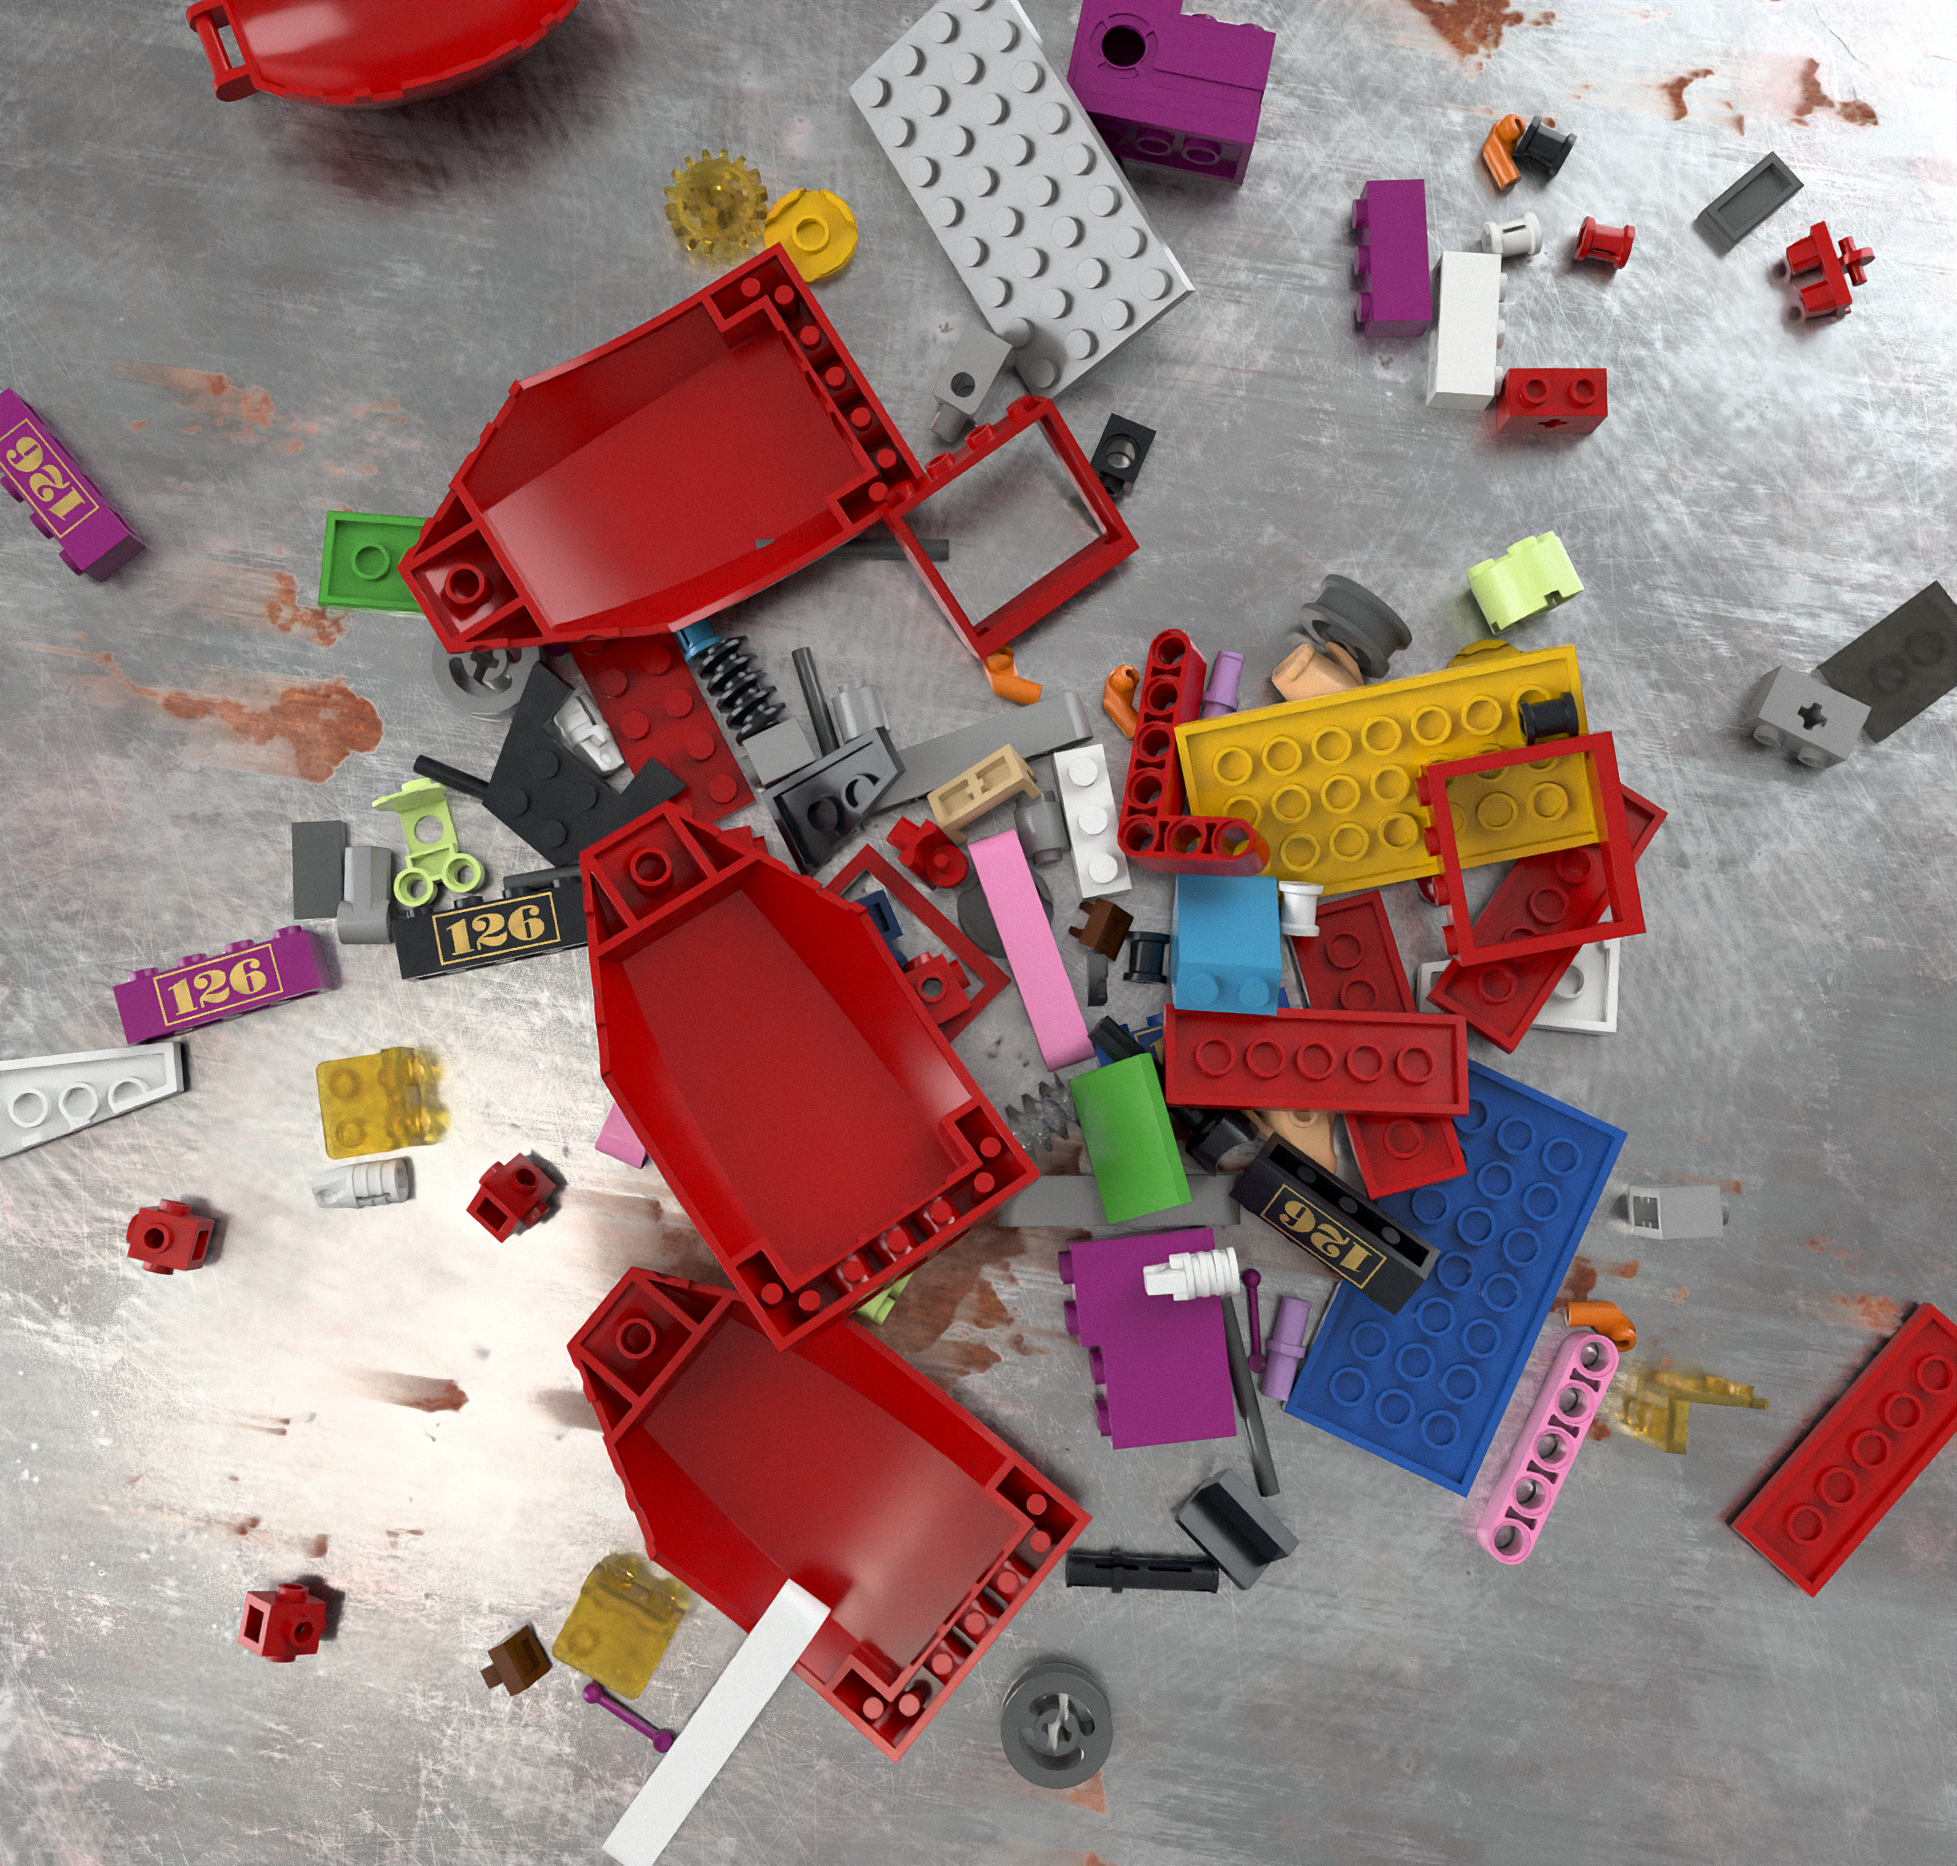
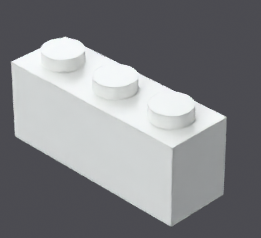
[1426,251,1508,411]
[1052,744,1132,903]

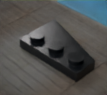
[761,726,906,878]

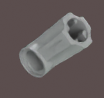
[337,846,397,944]

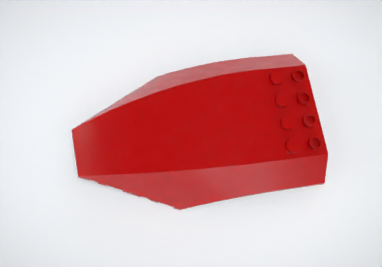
[396,241,925,654]
[579,800,1042,1355]
[566,1266,1093,1764]

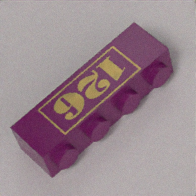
[0,387,146,583]
[112,925,334,1045]

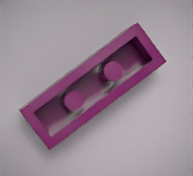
[1352,179,1432,338]

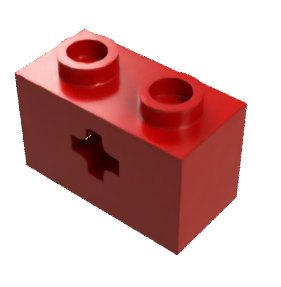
[1496,368,1608,434]

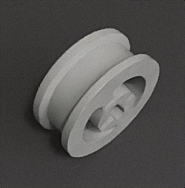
[431,636,547,720]

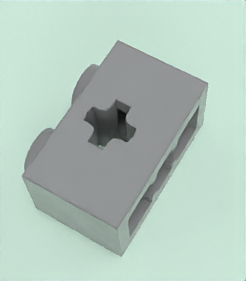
[1741,665,1871,769]
[1629,1183,1729,1240]

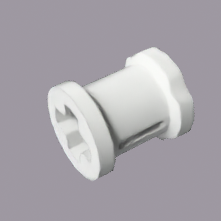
[1481,211,1542,261]
[1279,881,1324,936]

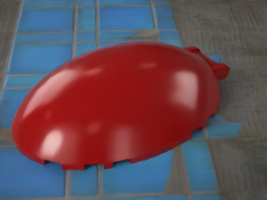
[186,0,581,111]

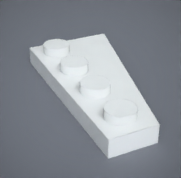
[1416,938,1620,1036]
[0,1042,184,1159]

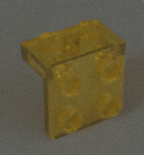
[316,1046,430,1160]
[1628,1371,1769,1455]
[552,1562,686,1699]

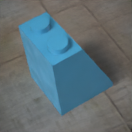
[1168,874,1282,1016]

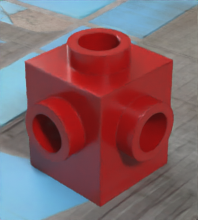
[903,951,972,1028]
[466,1153,556,1244]
[126,1199,215,1275]
[237,1583,327,1663]

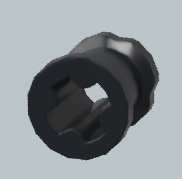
[1514,114,1578,176]
[1517,691,1579,746]
[1123,931,1171,985]

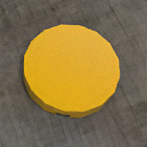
[763,188,859,286]

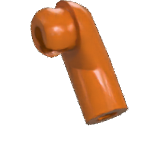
[1483,114,1526,191]
[984,644,1043,705]
[1102,664,1140,740]
[1564,1301,1637,1352]

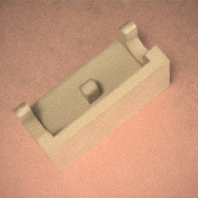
[927,744,1043,846]

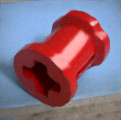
[1574,216,1635,269]

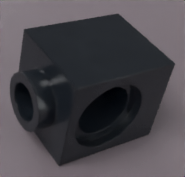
[1090,413,1157,497]

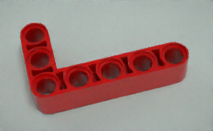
[1117,628,1270,877]

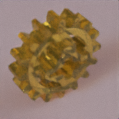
[664,149,768,257]

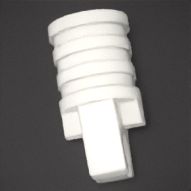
[553,687,624,777]
[311,1158,409,1209]
[1143,1247,1240,1301]

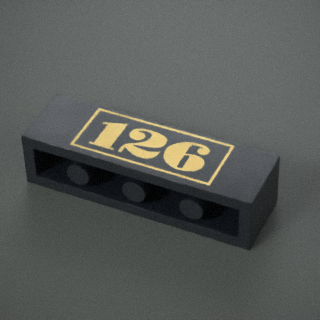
[391,876,588,983]
[1229,1132,1441,1316]

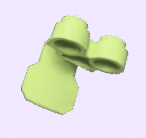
[372,778,485,908]

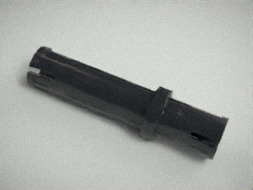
[1065,1552,1219,1594]

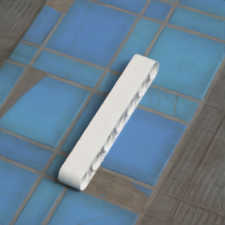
[601,1579,831,1866]

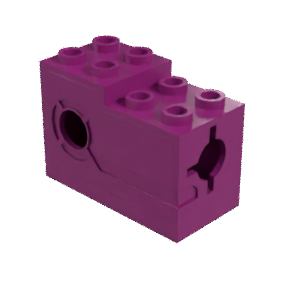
[1066,0,1276,185]
[1058,1225,1237,1450]

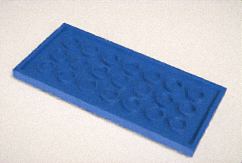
[1281,1058,1628,1498]

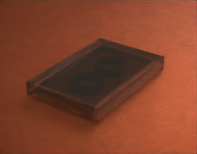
[1817,580,1957,744]

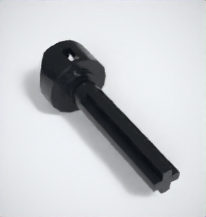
[1087,1015,1259,1177]

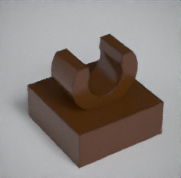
[1068,898,1134,962]
[480,1624,551,1697]

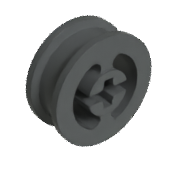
[1298,574,1412,679]
[1001,1663,1113,1789]

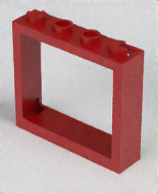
[876,394,1140,661]
[1415,730,1646,967]
[825,843,1011,1045]

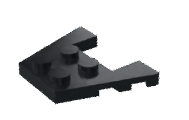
[482,660,689,868]

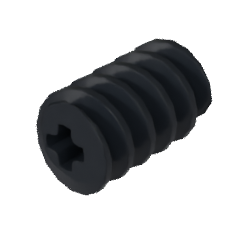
[692,635,787,747]

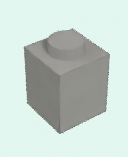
[740,716,817,790]

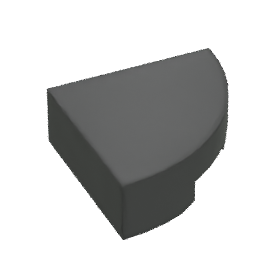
[1086,954,1108,1007]

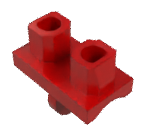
[1786,221,1876,318]
[886,816,969,892]

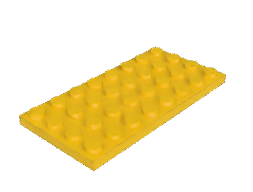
[1174,643,1599,906]

